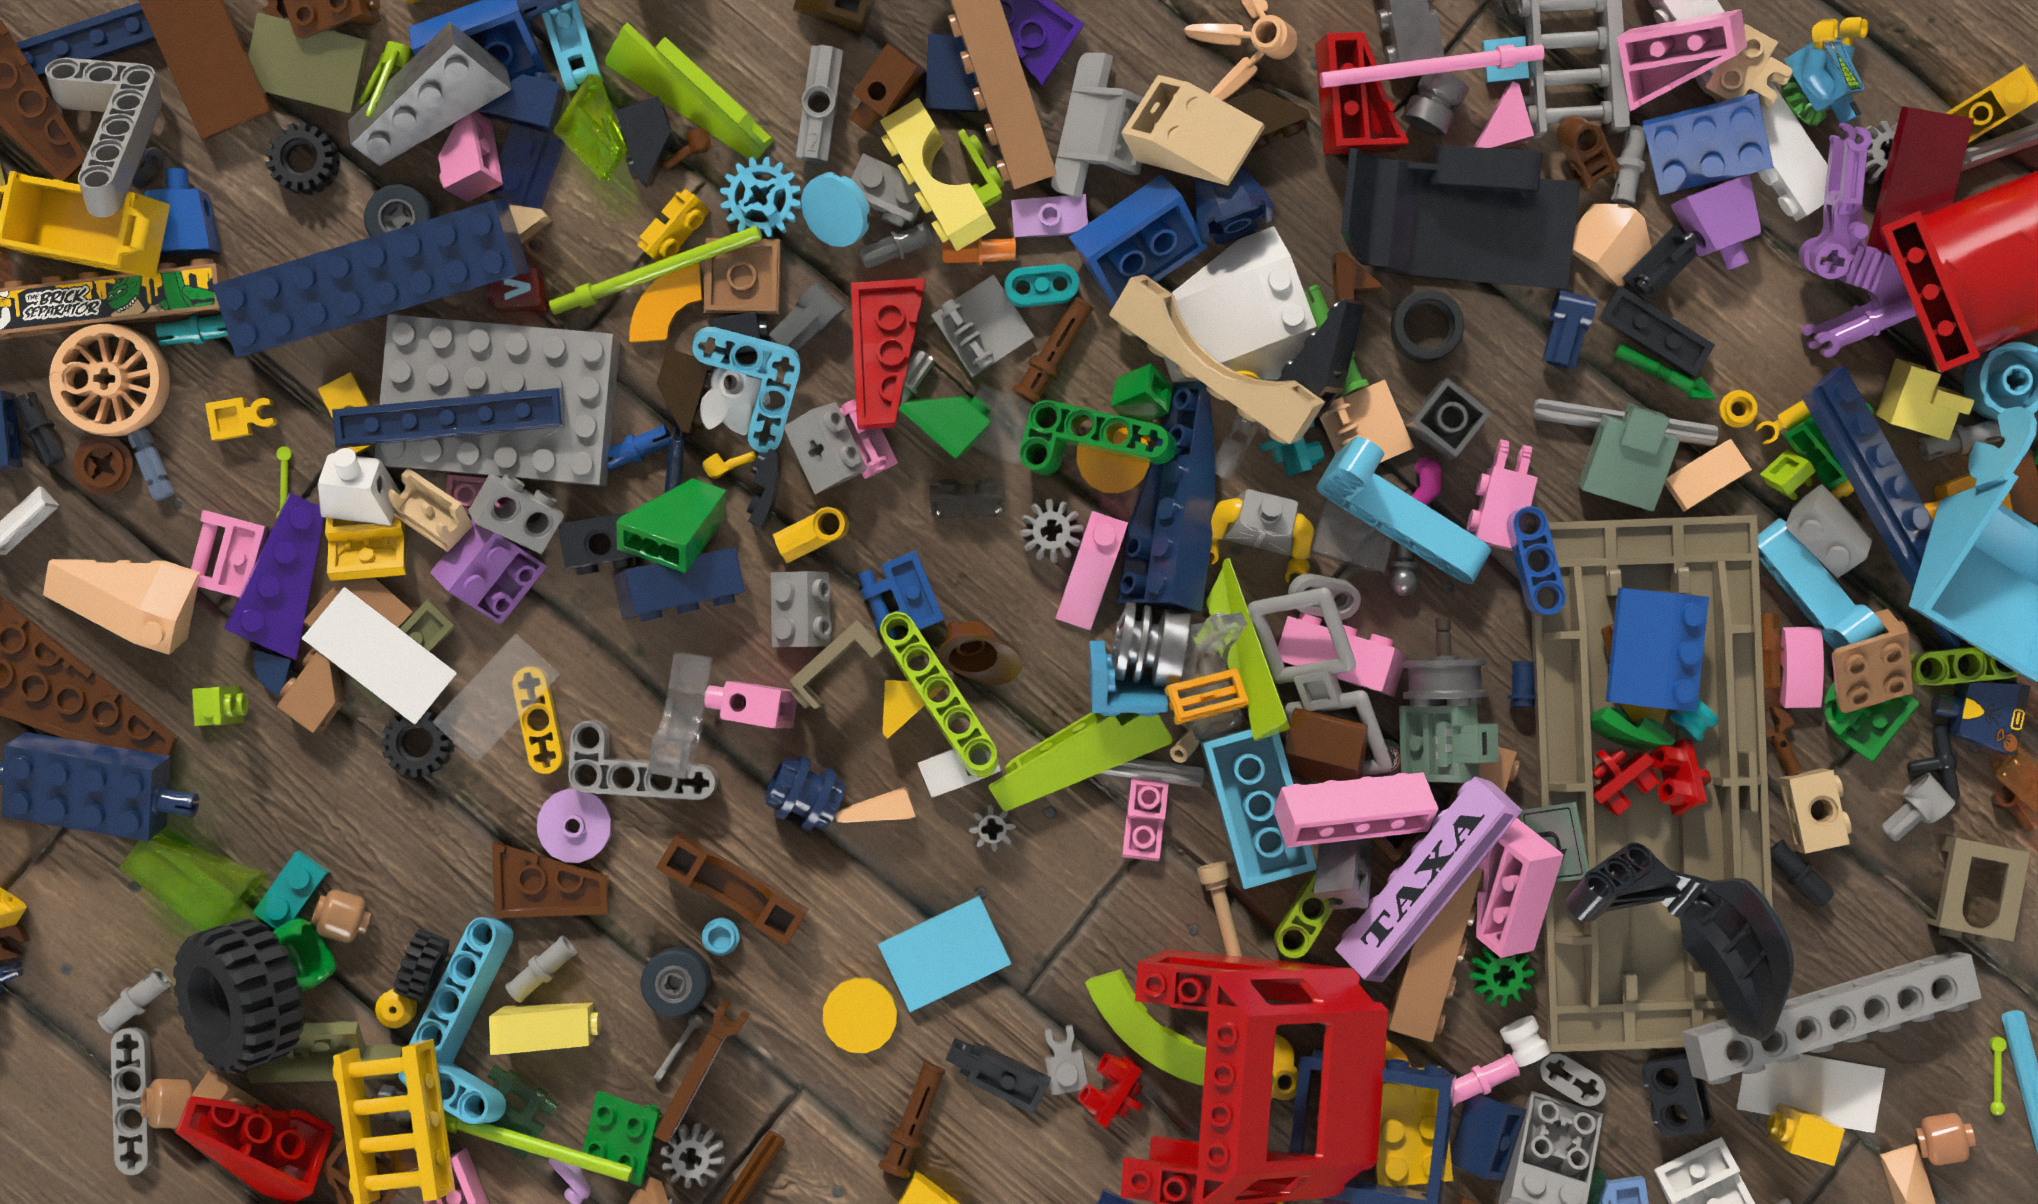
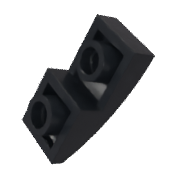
[746,448,781,530]

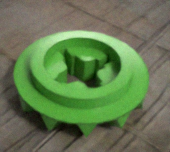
[1781,74,1826,126]

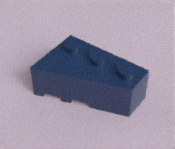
[613,547,745,622]

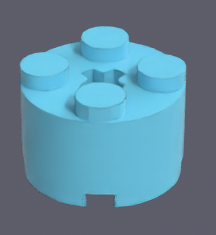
[1963,342,2038,421]

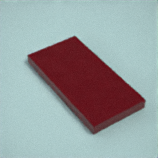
[1867,106,1974,256]

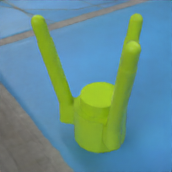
[358,41,415,118]

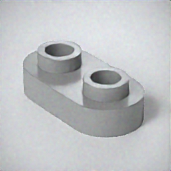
[1288,573,1361,620]

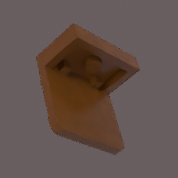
[283,0,381,39]

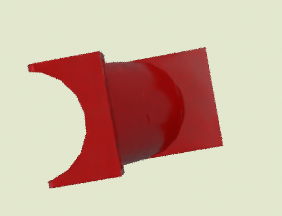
[1879,171,2038,372]

